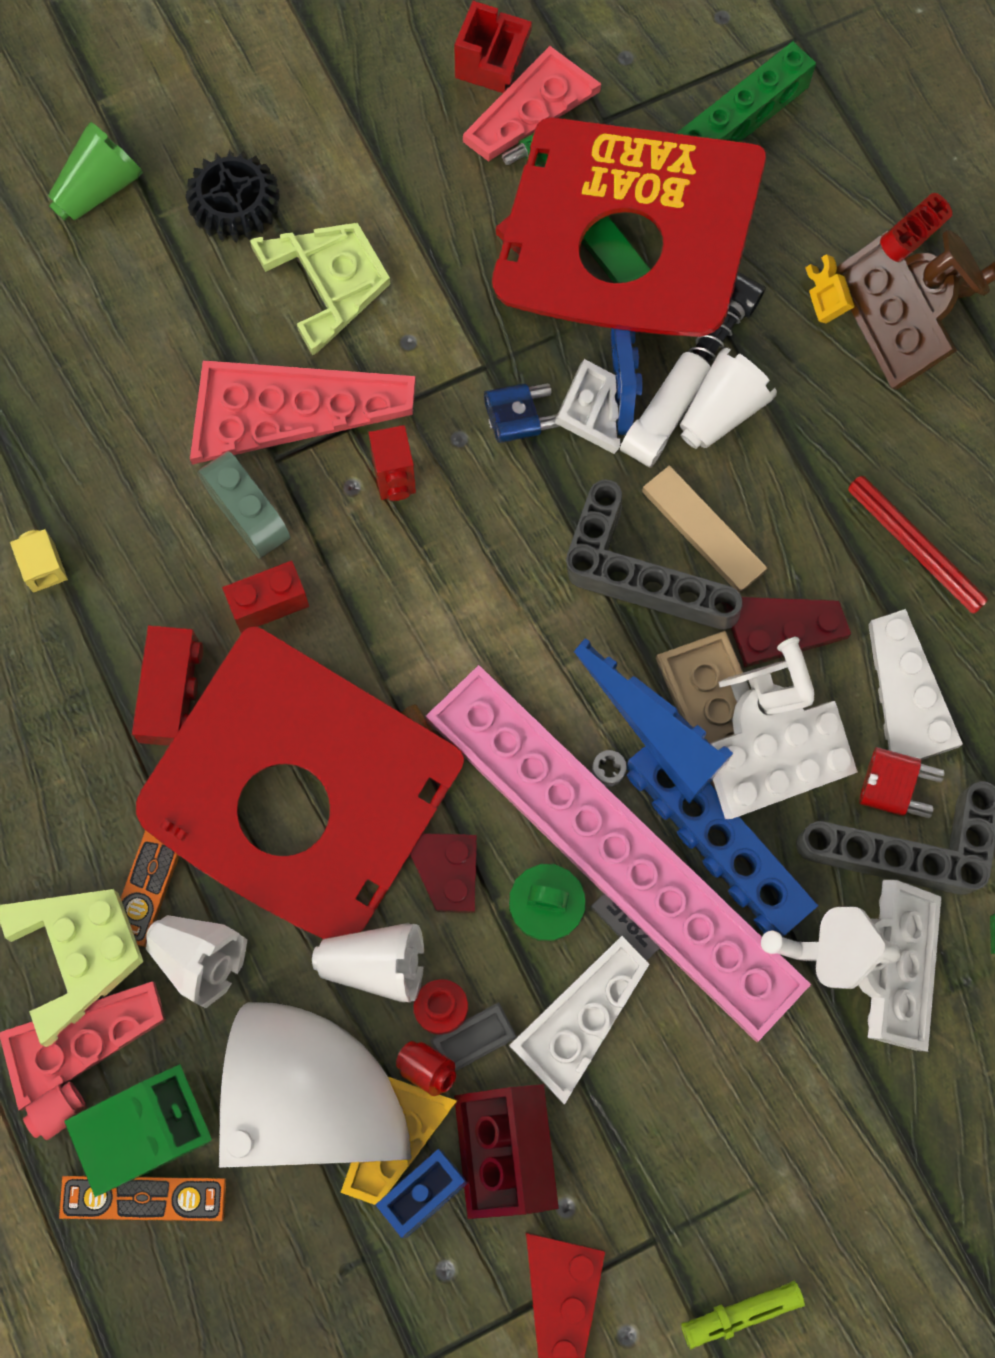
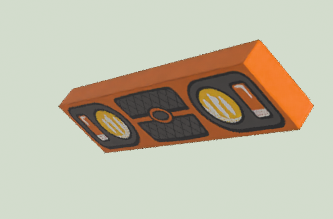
[121,830,179,948]
[59,1176,226,1221]

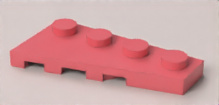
[463,46,601,162]

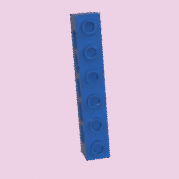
[626,746,818,937]

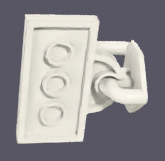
[710,637,858,819]
[761,880,941,1051]

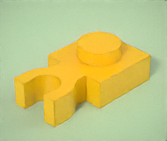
[805,254,855,324]

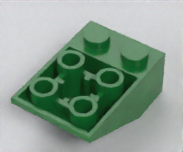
[64,1064,212,1198]

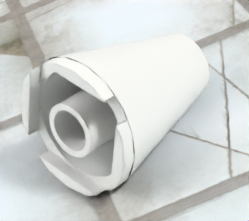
[680,348,777,449]
[312,923,424,1003]

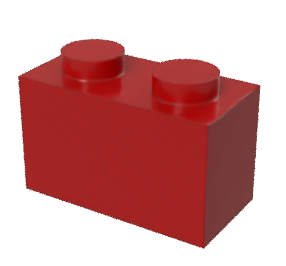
[368,425,416,501]
[222,560,309,633]

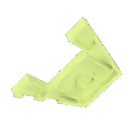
[250,223,390,355]
[0,889,144,1047]

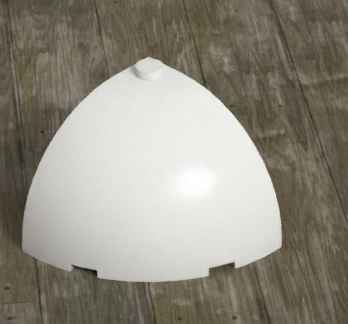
[219,1002,411,1168]

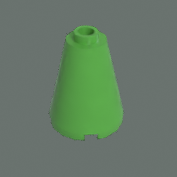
[48,122,143,221]

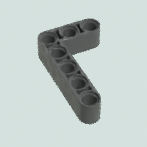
[566,479,742,629]
[796,781,995,895]

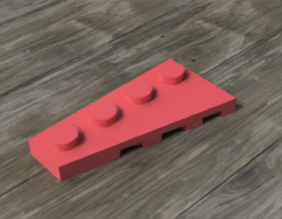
[0,981,166,1111]

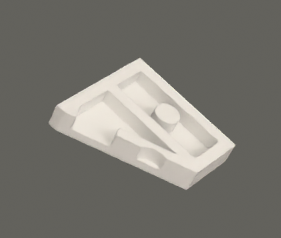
[554,359,621,454]

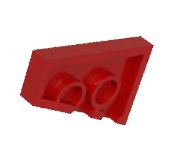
[525,1232,605,1358]

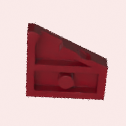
[410,833,477,913]

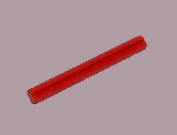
[848,475,988,614]

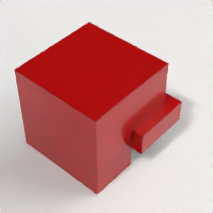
[454,1,532,93]

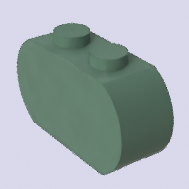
[197,451,291,559]

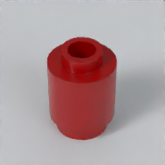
[396,1041,456,1096]

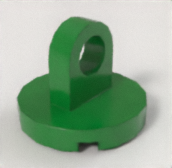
[509,864,585,941]

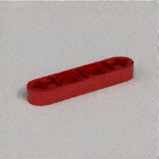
[880,193,952,262]

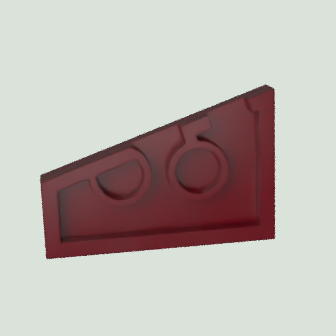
[722,597,851,668]

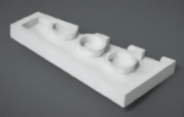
[868,609,963,760]
[509,936,649,1105]

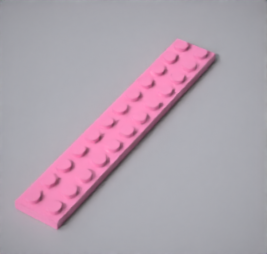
[426,665,811,1042]

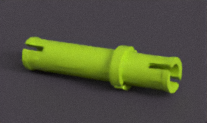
[680,1280,805,1350]

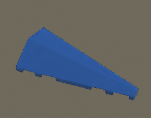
[574,638,733,804]

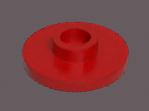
[413,979,468,1035]

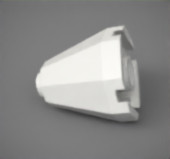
[146,915,247,1008]

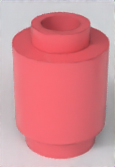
[23,1082,87,1140]

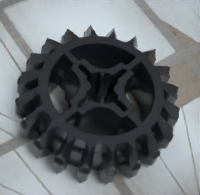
[186,149,280,243]

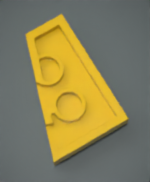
[341,1076,457,1205]

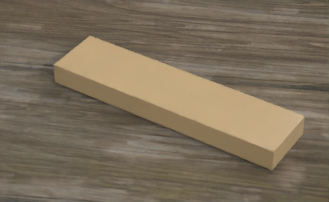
[642,465,767,593]

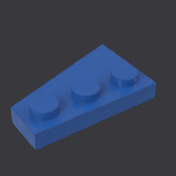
[610,328,642,435]

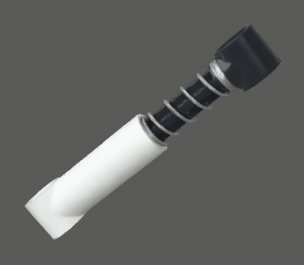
[620,272,766,468]

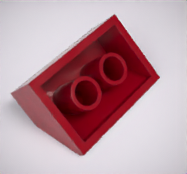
[454,1084,559,1219]

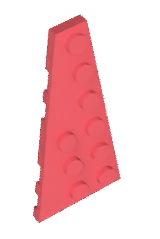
[190,361,416,465]

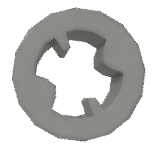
[592,750,626,787]

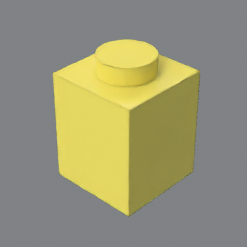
[10,529,68,593]

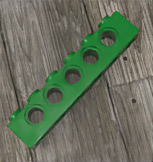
[675,41,816,142]

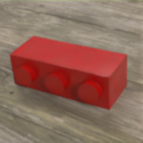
[132,625,203,746]

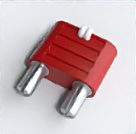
[859,747,945,818]

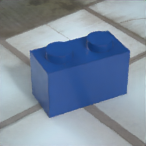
[375,1149,468,1238]

